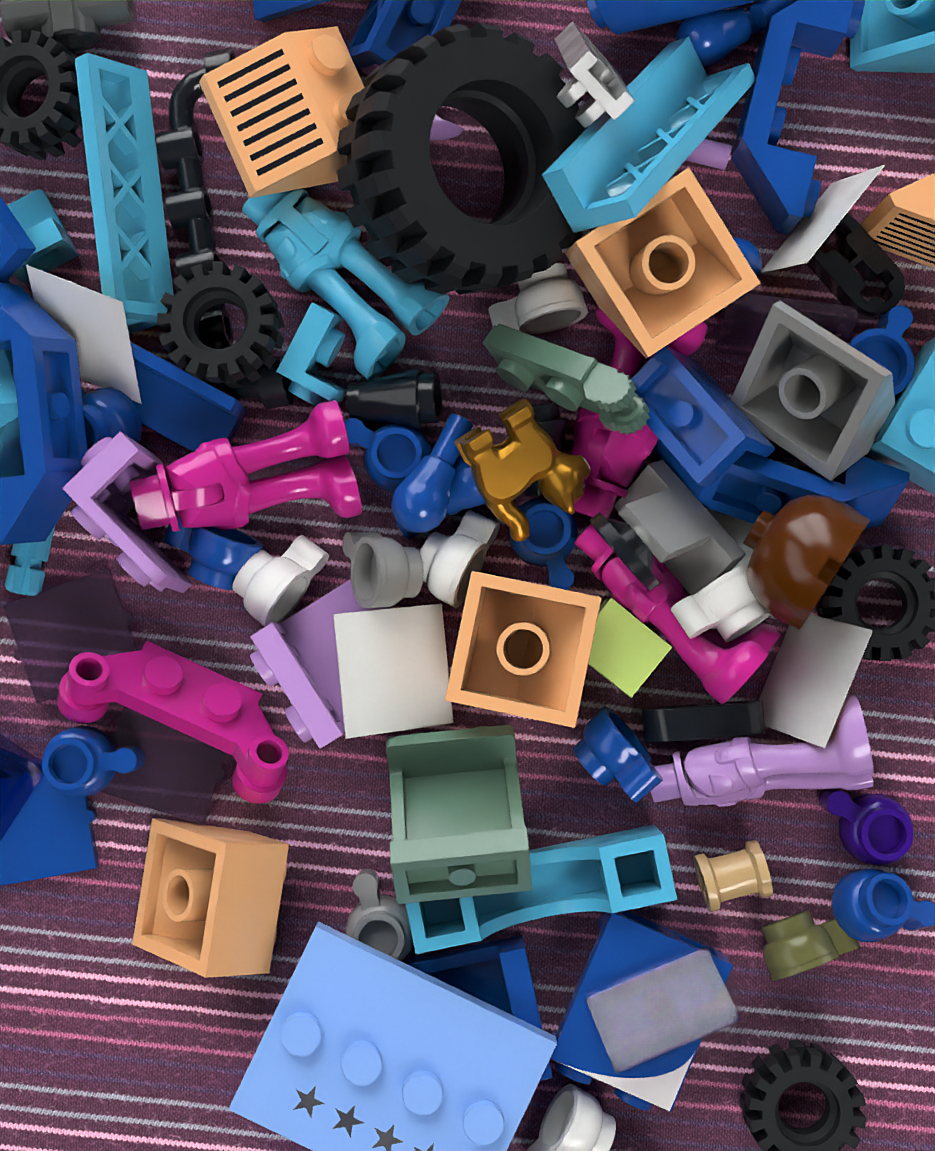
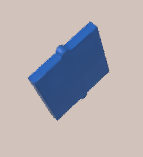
[0,771,99,886]

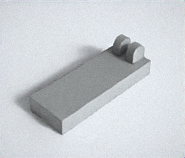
[554,21,635,128]

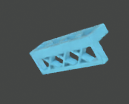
[542,36,756,233]
[75,53,174,333]

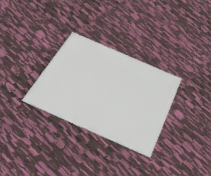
[761,165,885,274]
[26,265,142,404]
[333,604,454,739]
[759,614,873,748]

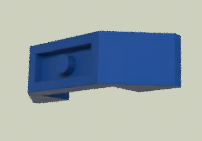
[731,0,865,235]
[0,282,88,545]
[652,438,910,530]

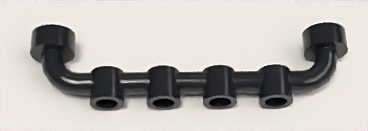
[155,47,294,409]

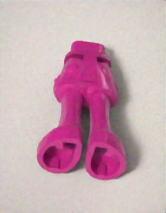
[571,305,708,518]
[129,400,362,532]
[574,524,781,705]

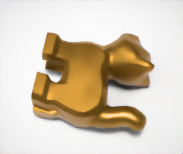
[454,399,591,542]

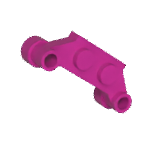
[57,641,289,804]

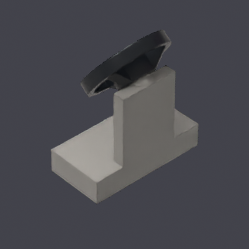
[589,460,746,595]

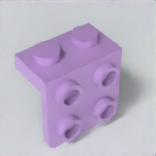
[62,431,192,593]
[250,579,391,749]

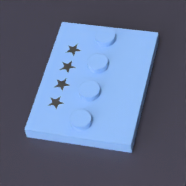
[228,921,557,1151]

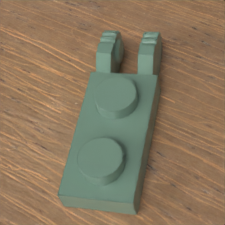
[482,324,650,435]

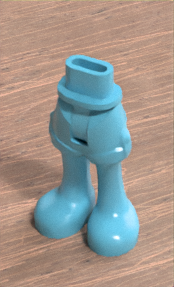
[242,188,450,380]

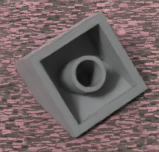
[731,301,895,481]

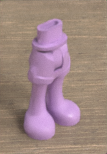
[650,693,874,807]

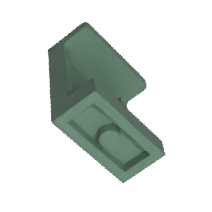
[386,725,532,904]

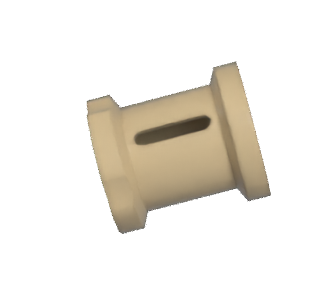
[693,839,773,912]

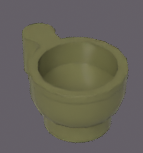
[761,910,860,981]

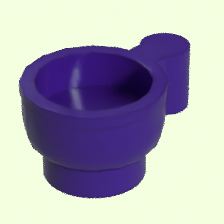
[819,788,914,865]

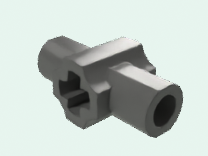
[0,0,136,52]

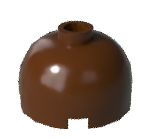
[743,495,870,630]

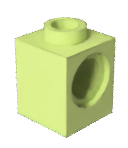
[588,598,672,698]

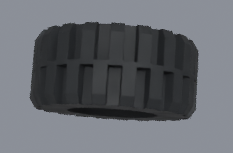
[337,23,590,295]

